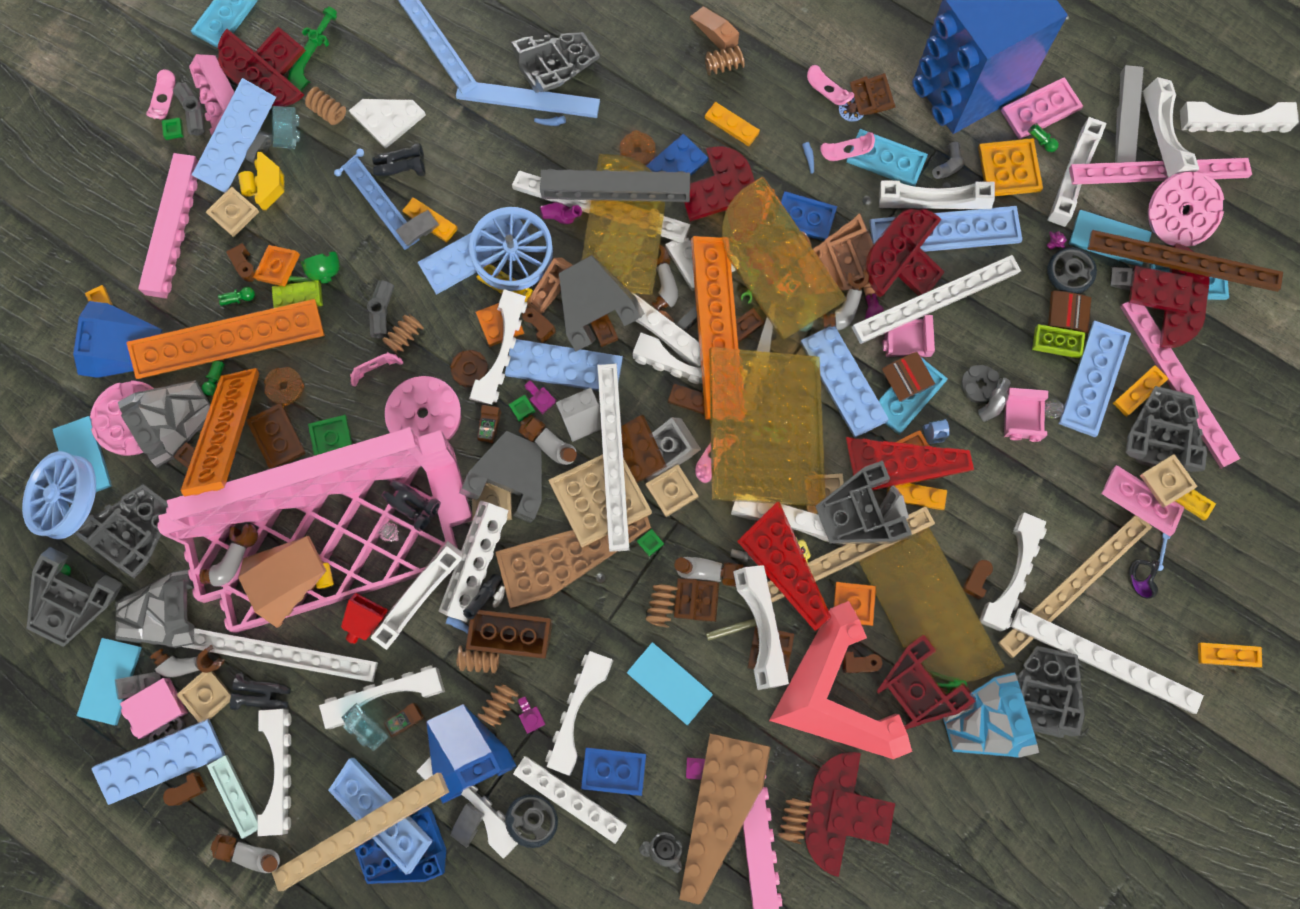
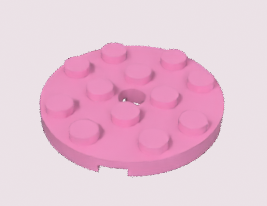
[1148,171,1224,246]
[385,376,461,441]
[90,381,154,456]

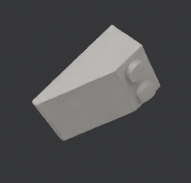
[646,417,701,482]

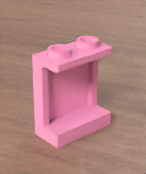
[882,315,935,357]
[1004,388,1048,442]
[120,678,188,739]

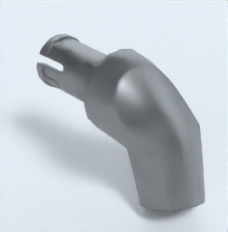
[932,142,965,179]
[978,378,1011,422]

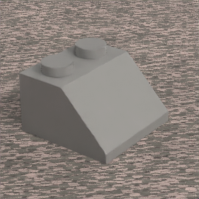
[556,388,602,442]

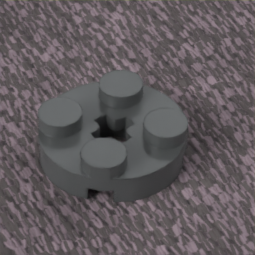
[961,365,999,403]

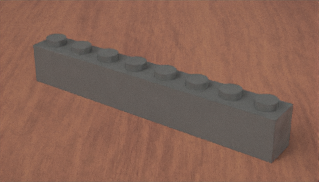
[540,169,690,202]

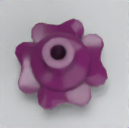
[1046,231,1067,250]

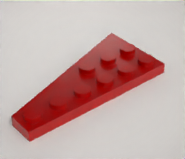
[846,437,974,491]
[737,502,831,631]

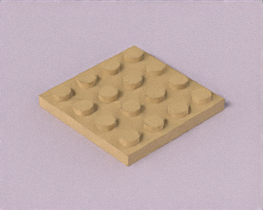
[548,455,652,547]

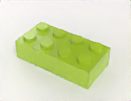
[272,281,323,308]
[1032,324,1085,358]

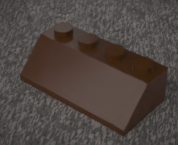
[466,610,553,659]

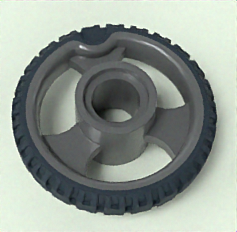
[1047,247,1097,294]
[505,794,558,848]

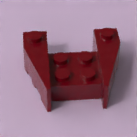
[877,633,976,729]

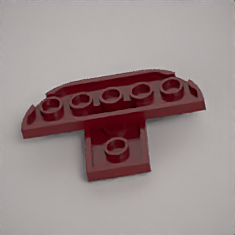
[217,27,306,108]
[684,146,763,245]
[866,209,944,297]
[1129,243,1210,348]
[804,752,895,877]

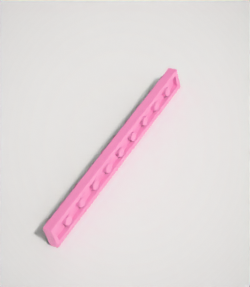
[1069,158,1252,184]
[1120,302,1240,468]

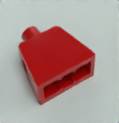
[341,593,388,644]

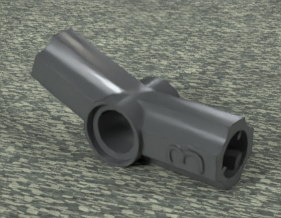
[173,82,205,136]
[367,280,395,338]

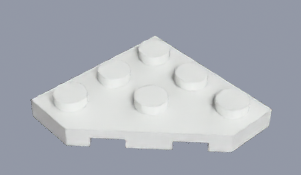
[349,99,426,149]
[665,238,741,291]

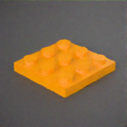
[978,138,1043,196]

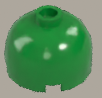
[301,252,340,284]

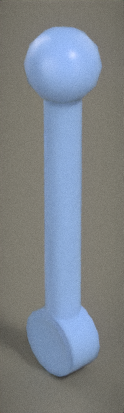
[334,149,364,176]
[1158,533,1171,571]

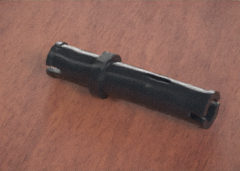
[463,574,502,619]

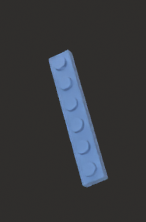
[342,156,420,250]

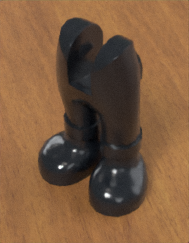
[372,143,426,176]
[381,480,441,532]
[230,673,291,710]

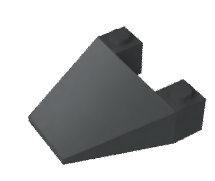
[559,255,645,352]
[459,431,542,523]
[815,461,912,544]
[27,547,123,647]

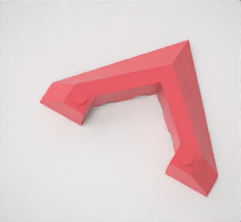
[769,601,912,759]

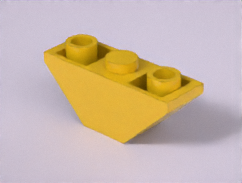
[255,152,284,210]

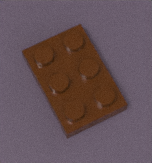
[246,403,306,469]
[621,415,667,483]

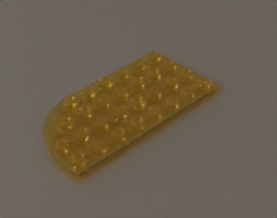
[581,153,665,295]
[722,177,847,340]
[859,527,1005,682]

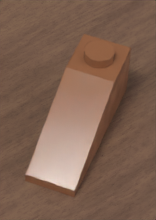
[690,6,739,51]
[527,257,573,314]

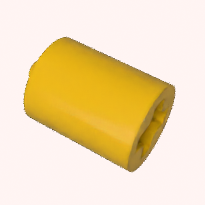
[238,171,257,197]
[316,563,334,589]

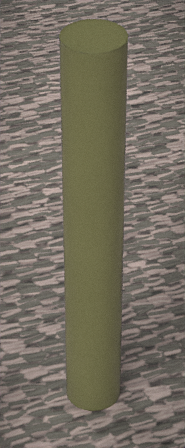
[706,618,757,641]

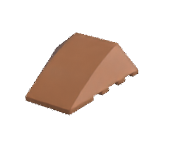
[797,214,874,295]
[238,536,326,628]

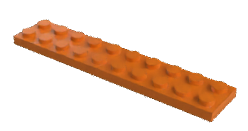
[691,236,745,420]
[126,299,325,379]
[181,368,259,497]

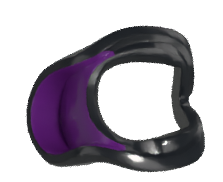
[1128,560,1160,599]

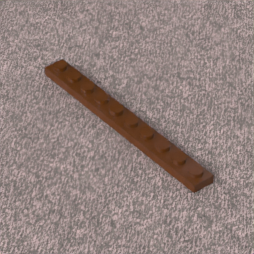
[1087,230,1283,292]

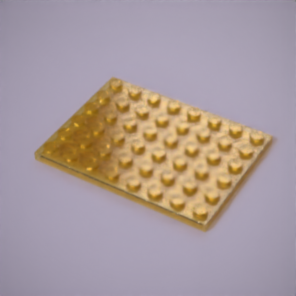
[709,347,826,506]

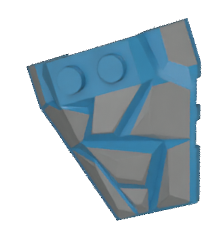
[943,672,1039,757]

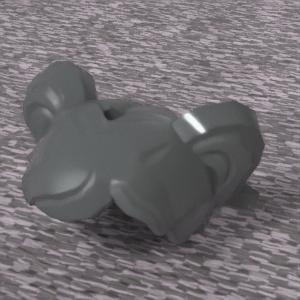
[639,832,682,873]

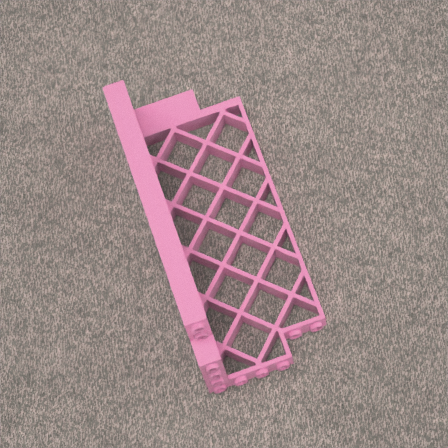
[158,427,472,633]

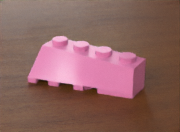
[189,54,235,135]

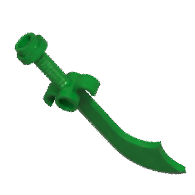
[288,6,337,92]

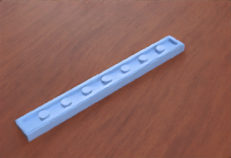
[398,0,478,95]
[456,82,600,118]

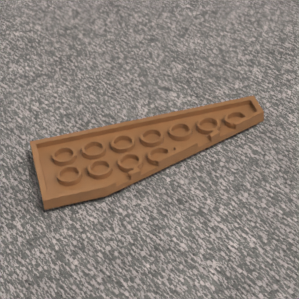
[496,516,651,609]
[680,734,770,904]

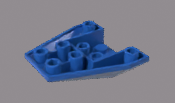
[73,301,163,378]
[426,704,517,804]
[354,806,446,884]

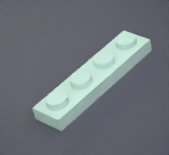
[207,755,258,839]

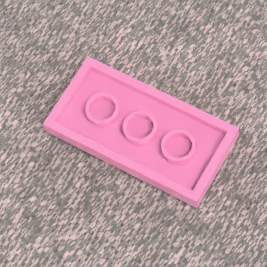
[1001,77,1083,140]
[1101,465,1185,536]

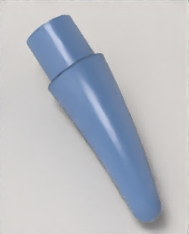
[534,116,566,126]
[802,142,814,173]
[446,616,469,634]

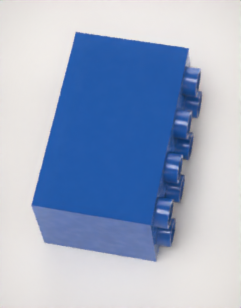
[912,0,1068,134]

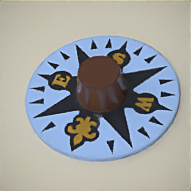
[839,97,864,122]

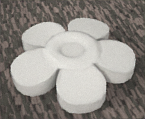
[493,586,505,608]

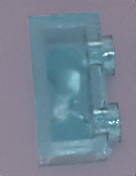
[272,106,300,149]
[341,703,389,751]

